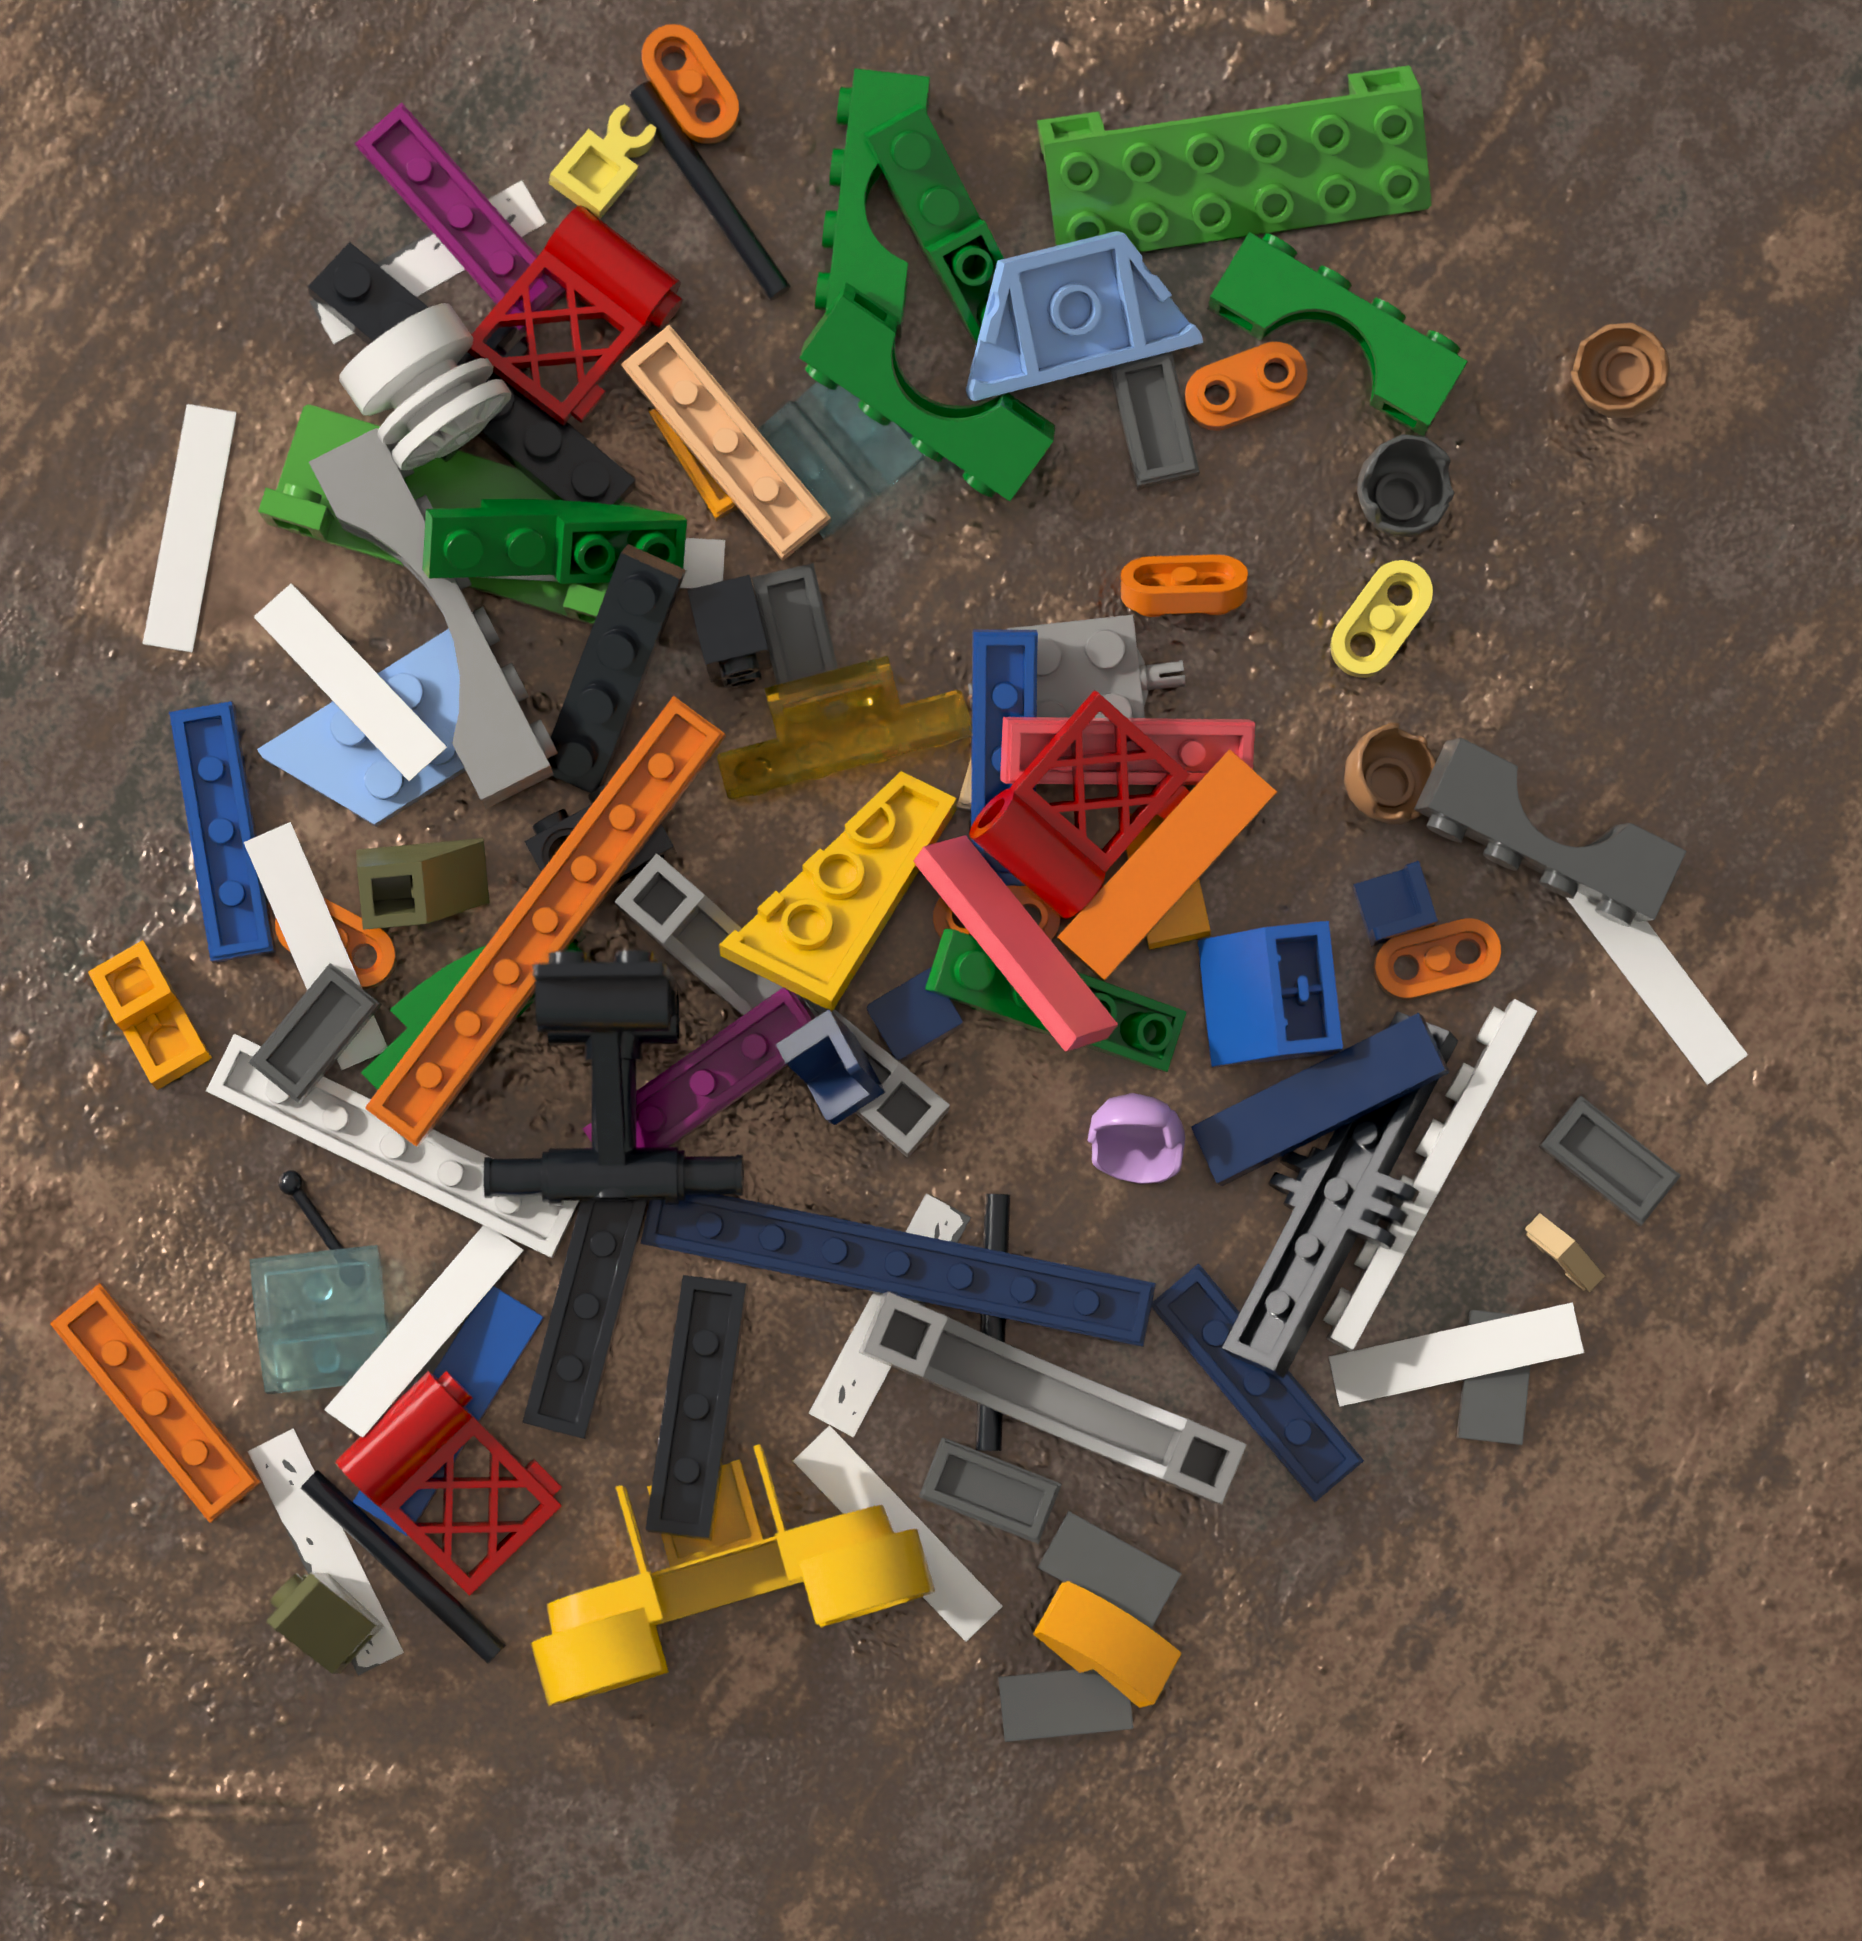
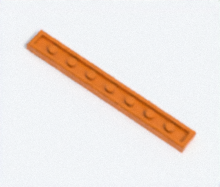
[365,696,726,1147]

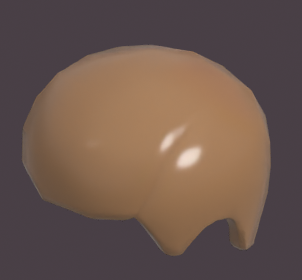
[1571,323,1670,418]
[1344,723,1436,825]

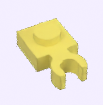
[549,104,656,219]

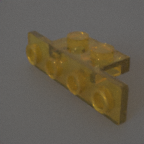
[717,655,972,800]

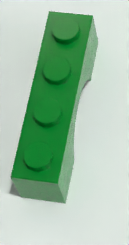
[815,68,930,338]
[1207,232,1468,436]
[799,282,1056,501]

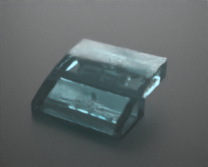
[757,382,927,539]
[249,1245,390,1394]

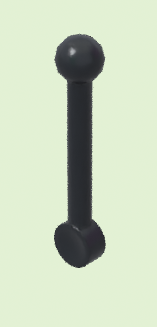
[278,1170,366,1285]

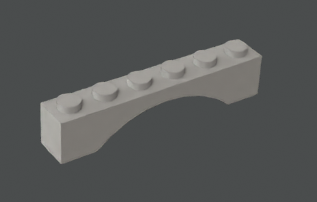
[309,428,558,809]
[615,853,950,1158]
[859,1292,1247,1504]

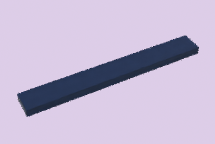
[640,1194,1156,1347]

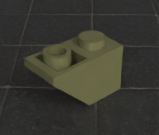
[356,838,490,930]
[266,1572,384,1674]

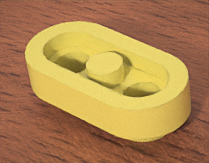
[1330,560,1433,678]

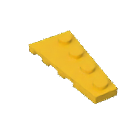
[719,771,957,1011]

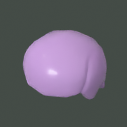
[1088,1093,1185,1184]

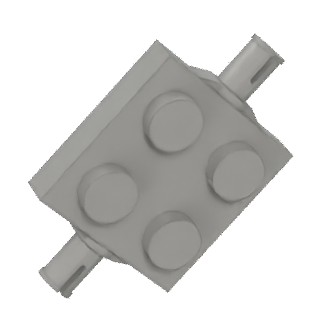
[968,615,1185,718]

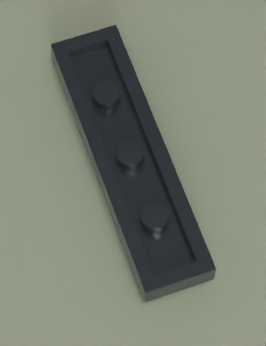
[547,544,686,793]
[522,1200,649,1439]
[645,1275,748,1541]

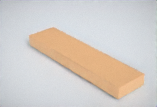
[620,324,832,561]

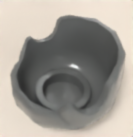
[1357,434,1454,537]

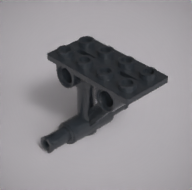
[483,950,744,1206]

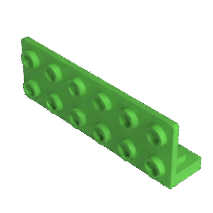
[1037,65,1432,252]
[258,404,646,625]

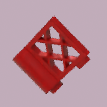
[467,205,683,426]
[969,690,1191,919]
[335,1370,562,1596]

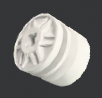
[340,303,511,470]

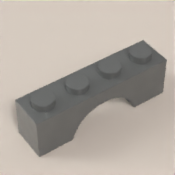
[1414,738,1687,927]

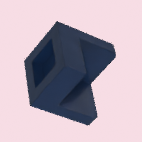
[1352,861,1438,947]
[867,967,964,1064]
[776,1009,885,1125]

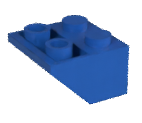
[1197,921,1343,1068]

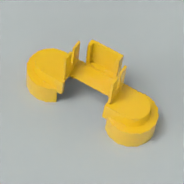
[531,1444,935,1706]

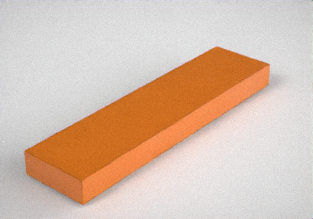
[1057,749,1277,982]
[50,1283,262,1523]

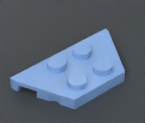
[966,231,1203,401]
[257,629,466,827]

